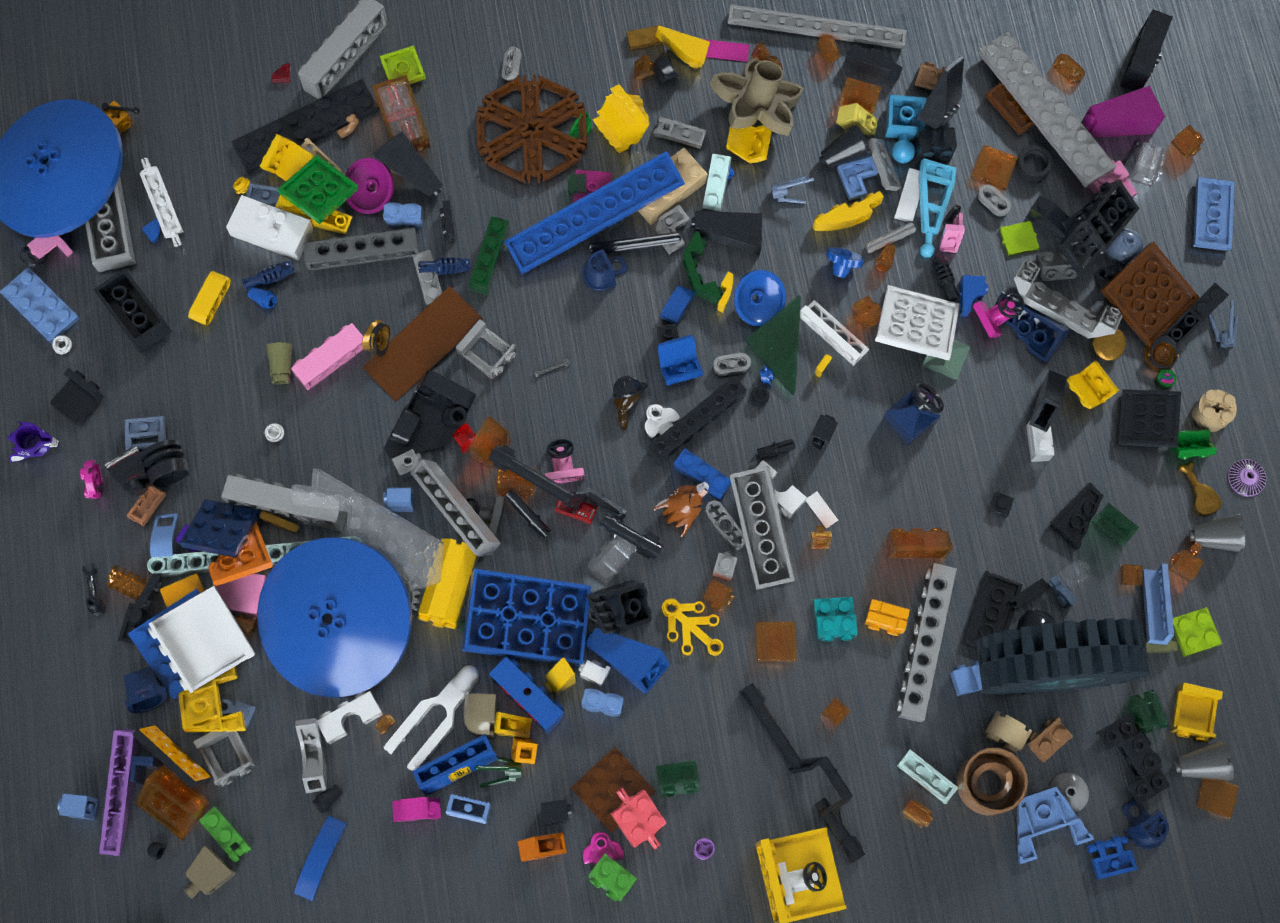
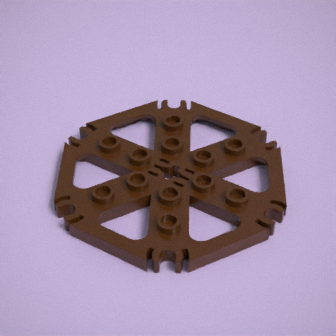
[476,75,587,184]

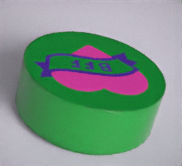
[1156,369,1177,389]

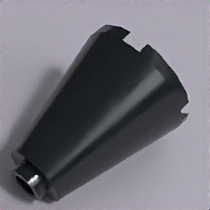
[819,123,872,169]

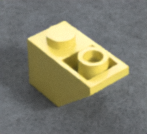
[836,103,878,136]

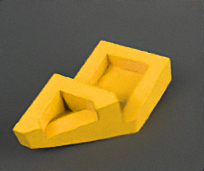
[717,271,733,313]

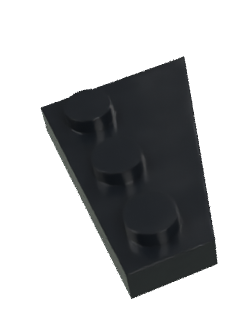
[1050,482,1103,550]

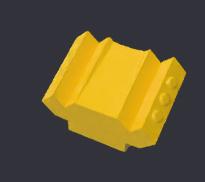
[593,84,650,153]

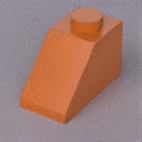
[517,833,567,862]

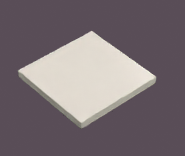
[875,285,960,360]

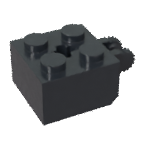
[912,127,957,164]

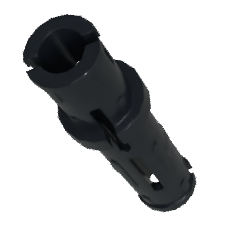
[503,488,552,539]

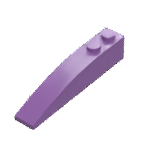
[99,728,140,856]

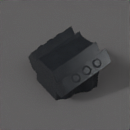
[586,580,652,634]

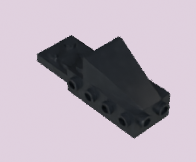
[1058,179,1139,275]

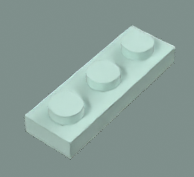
[702,154,732,212]
[897,750,958,804]

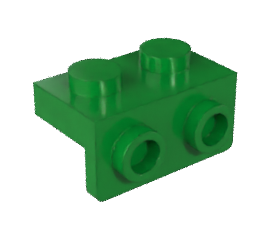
[1171,429,1217,459]

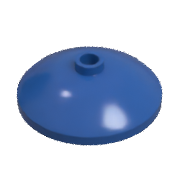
[733,270,786,326]

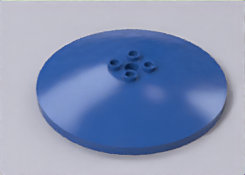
[0,99,123,238]
[257,537,412,697]

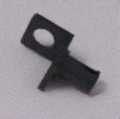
[1095,262,1125,289]

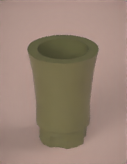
[266,342,293,385]

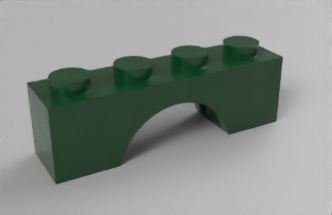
[469,216,510,296]

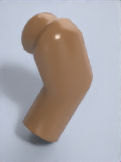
[337,114,359,139]

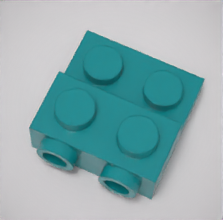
[813,597,858,642]

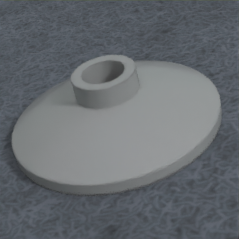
[1049,773,1089,813]

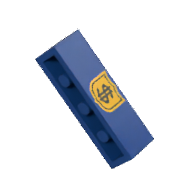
[412,734,498,796]

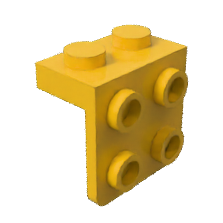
[726,125,772,164]
[259,134,314,181]
[1067,361,1119,409]

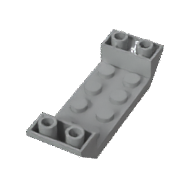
[1014,260,1123,339]

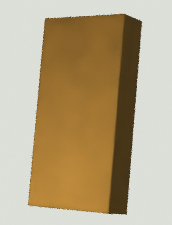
[626,25,662,50]

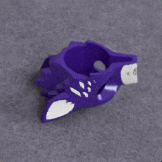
[8,421,60,462]

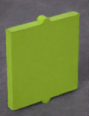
[1000,221,1040,256]

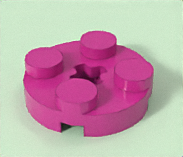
[80,460,103,499]

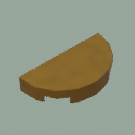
[260,511,299,533]

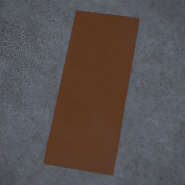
[363,286,483,401]

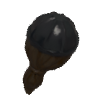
[612,375,648,431]

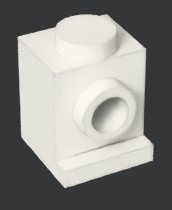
[579,660,611,688]

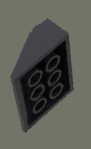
[917,56,964,129]

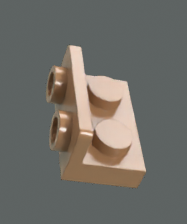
[915,62,947,90]
[1026,717,1073,763]

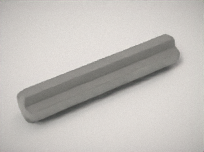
[865,222,916,253]

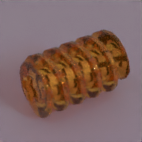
[107,565,147,601]

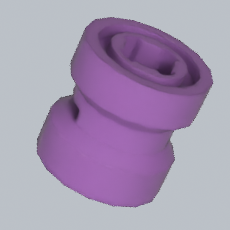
[694,838,715,860]

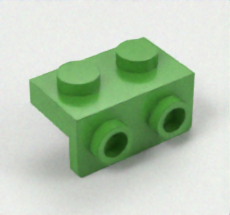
[588,854,637,902]

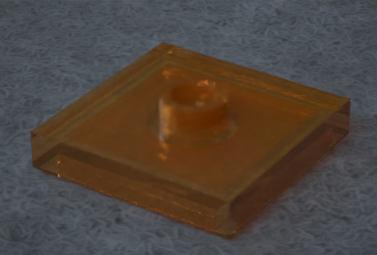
[971,145,1018,190]
[756,622,797,662]

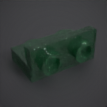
[656,760,700,797]

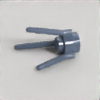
[771,176,814,204]
[1209,300,1238,347]

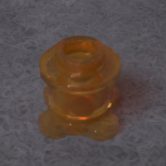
[235,613,258,638]

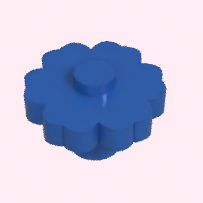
[826,247,864,278]

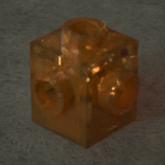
[852,295,881,329]

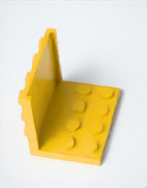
[755,827,847,923]

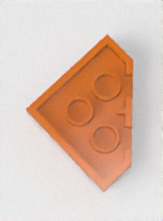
[208,523,273,587]

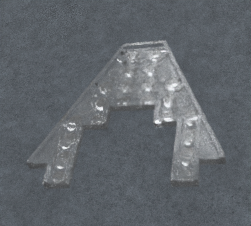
[291,468,444,616]

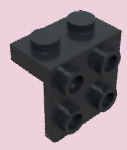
[50,368,104,424]

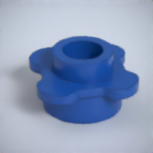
[760,365,774,386]

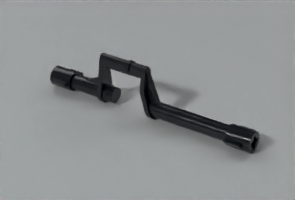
[489,444,663,560]
[738,683,865,864]

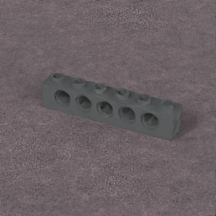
[303,227,419,271]

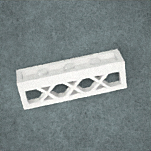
[799,300,869,366]

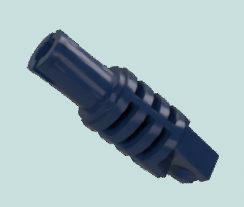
[418,257,471,275]
[242,260,295,291]

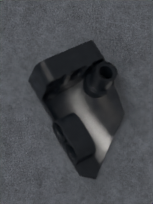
[384,370,477,458]

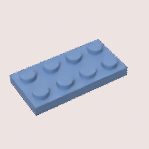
[1193,177,1235,251]
[0,267,80,344]

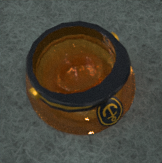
[1144,336,1179,372]

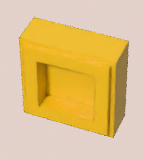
[815,354,833,378]

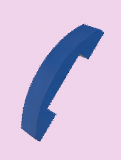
[294,816,347,901]

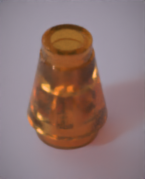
[875,243,896,272]

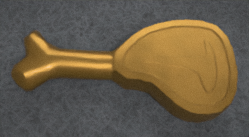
[1179,462,1222,516]

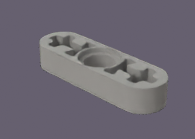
[705,500,745,550]

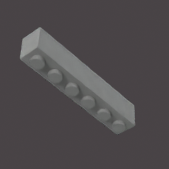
[411,459,501,557]

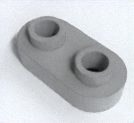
[502,46,521,82]
[978,184,1011,216]
[713,353,751,376]

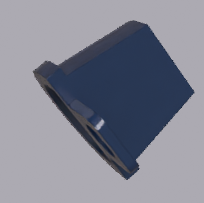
[582,249,628,291]
[124,667,167,714]
[1122,799,1169,849]

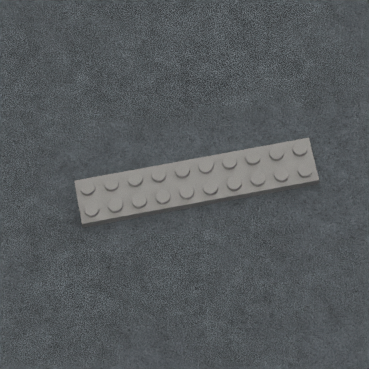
[978,32,1116,188]

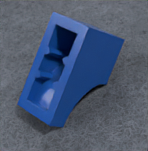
[959,275,988,317]

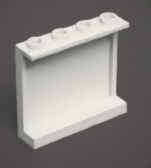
[148,586,256,693]

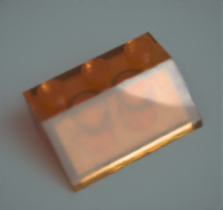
[887,528,953,558]
[136,766,209,841]

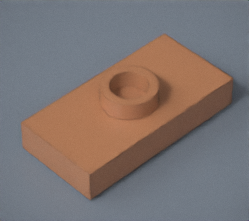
[126,484,166,526]

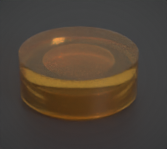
[375,714,395,734]

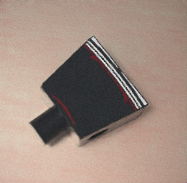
[104,446,149,496]

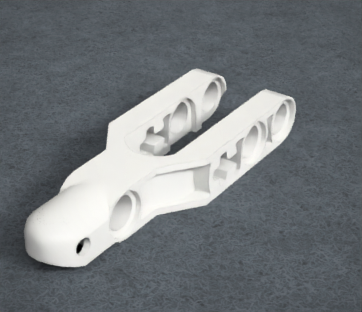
[384,665,480,771]

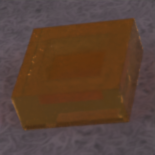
[1121,564,1143,586]

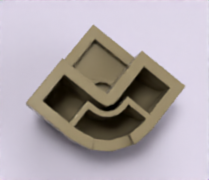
[463,693,497,740]

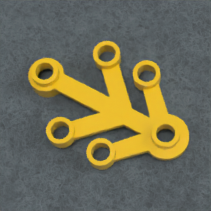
[661,598,723,656]

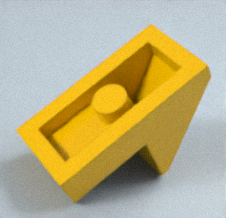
[494,712,532,739]

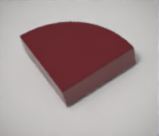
[271,63,291,83]

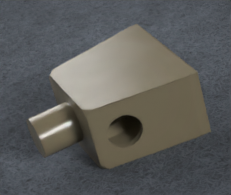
[184,846,236,899]

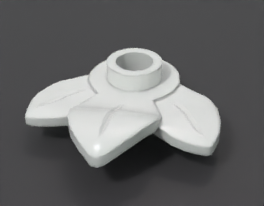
[645,404,680,438]

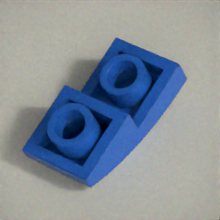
[660,285,695,325]

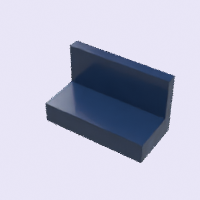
[130,756,163,785]

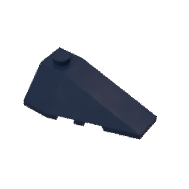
[994,292,1071,363]

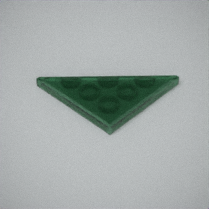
[745,295,801,395]

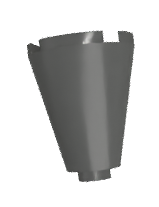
[1189,514,1245,553]
[1174,740,1234,781]

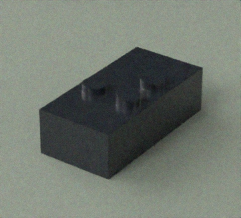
[1119,9,1173,91]
[93,268,172,353]

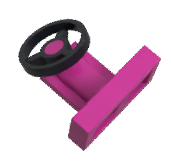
[972,292,1025,338]

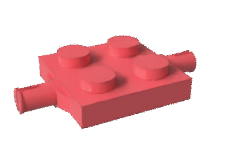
[610,787,667,849]

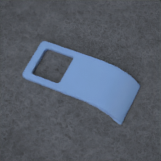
[150,513,178,557]

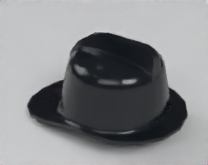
[654,41,681,82]

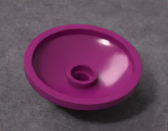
[345,158,394,214]

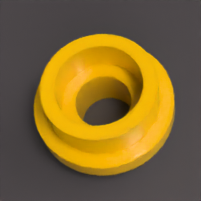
[233,177,250,194]

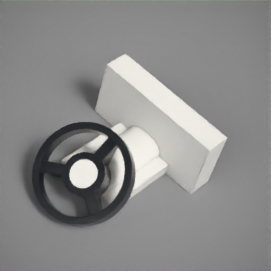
[778,862,827,906]

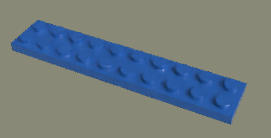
[504,151,685,275]

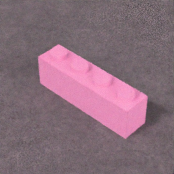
[291,323,363,391]

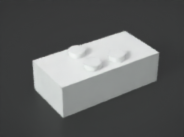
[226,195,313,261]

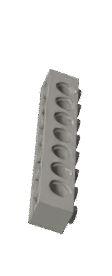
[896,563,957,723]

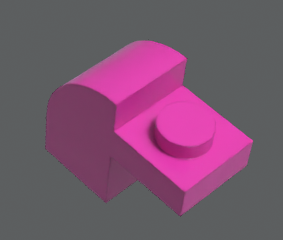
[392,797,441,822]

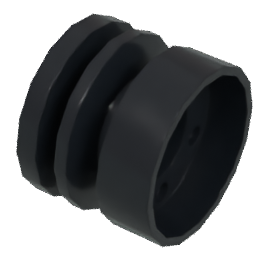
[140,440,191,488]

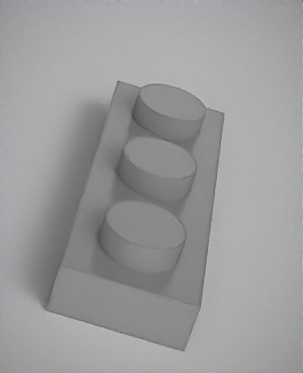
[867,138,901,191]
[412,250,442,307]

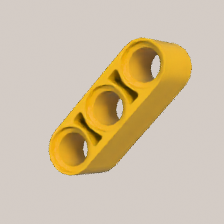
[188,271,231,326]

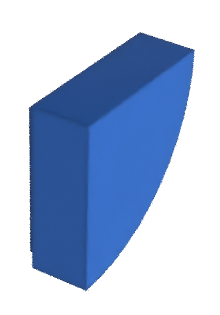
[141,218,161,244]

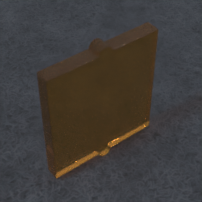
[1196,779,1239,818]

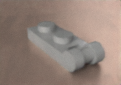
[653,117,707,149]

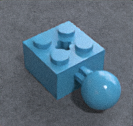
[885,95,926,163]

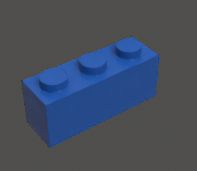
[673,448,731,501]

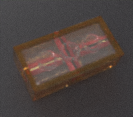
[372,75,431,151]

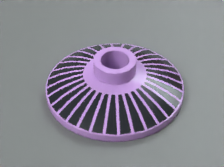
[1228,459,1266,496]

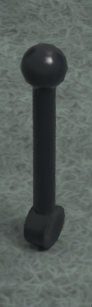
[101,103,140,114]
[1122,140,1141,167]

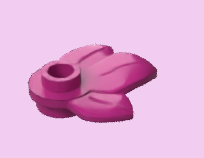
[583,832,624,866]

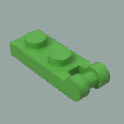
[199,806,251,863]

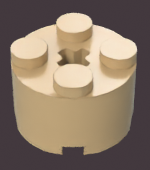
[1191,390,1237,432]
[985,711,1032,754]

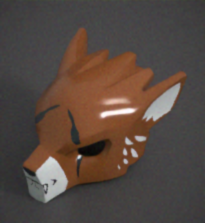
[653,482,709,537]

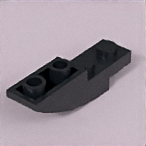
[1162,283,1229,347]

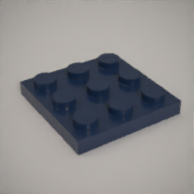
[180,499,260,558]

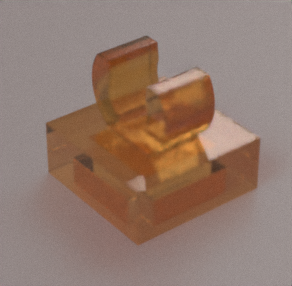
[634,55,655,80]
[810,526,832,549]
[822,698,850,727]

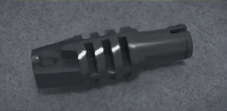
[931,251,960,301]

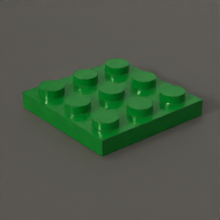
[278,155,358,224]

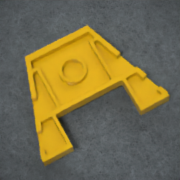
[178,666,246,732]

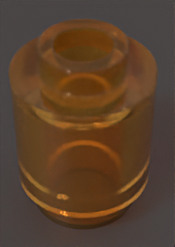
[817,35,840,63]
[902,799,934,828]

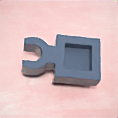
[1047,575,1078,608]
[222,699,257,727]

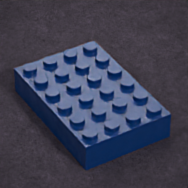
[461,569,591,667]

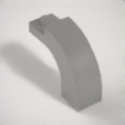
[295,718,327,793]

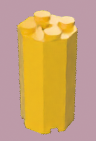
[417,538,479,629]

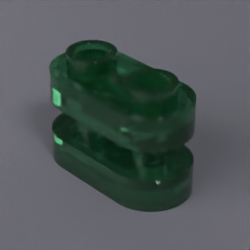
[1127,689,1168,734]

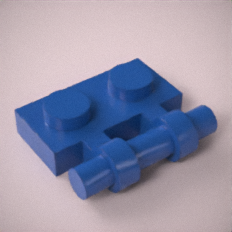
[1087,836,1138,880]

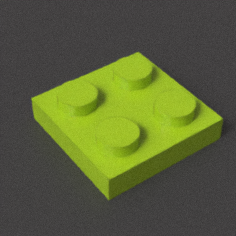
[380,45,426,88]
[1173,607,1222,657]

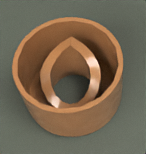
[956,748,1028,816]

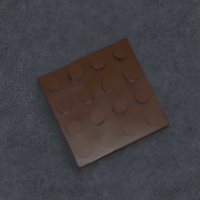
[1100,241,1200,347]

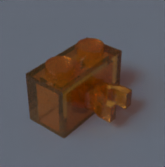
[839,77,882,114]

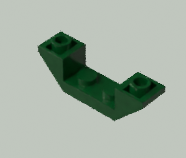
[682,231,723,305]

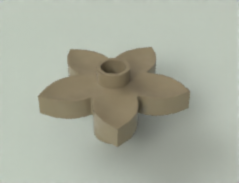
[709,57,804,136]

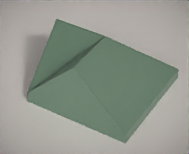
[922,340,970,380]

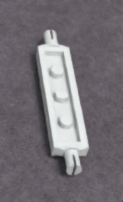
[140,158,183,247]

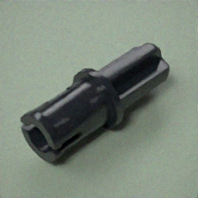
[757,439,795,460]

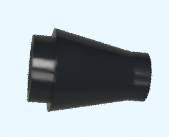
[312,784,343,814]

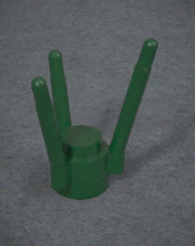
[475,756,521,788]

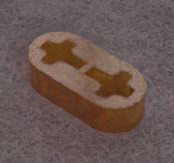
[1053,54,1085,84]

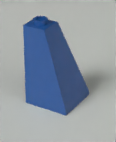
[585,627,670,695]

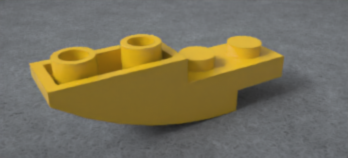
[812,191,884,231]
[275,195,352,234]

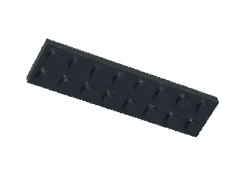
[231,79,379,174]

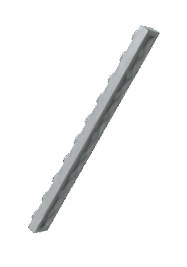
[728,4,907,49]

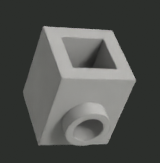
[392,449,422,481]
[712,552,737,581]

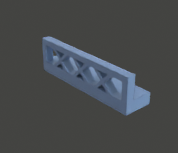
[1142,563,1174,645]

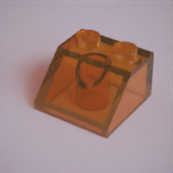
[469,416,511,469]

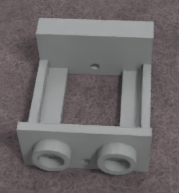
[456,319,516,380]
[193,731,255,787]

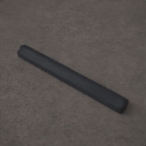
[590,232,681,254]

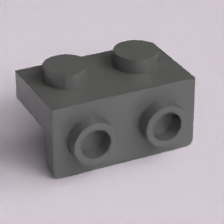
[1036,251,1077,281]

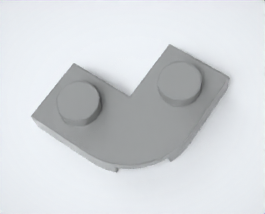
[656,205,690,254]

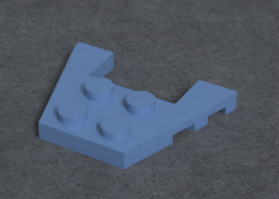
[1017,786,1094,864]

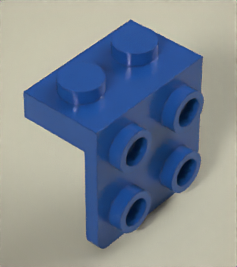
[657,335,703,386]

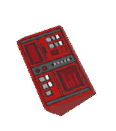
[555,500,598,525]

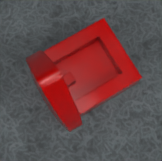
[452,423,482,454]

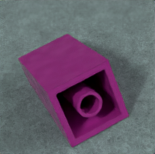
[1081,86,1165,138]

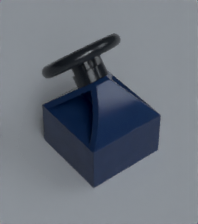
[884,382,944,445]

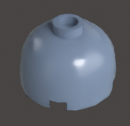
[1105,229,1144,266]

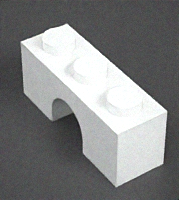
[755,460,807,519]
[317,691,383,744]

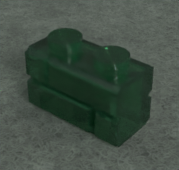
[1092,503,1139,546]

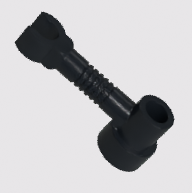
[82,563,106,616]

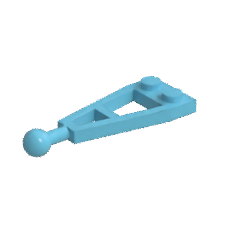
[919,158,956,258]

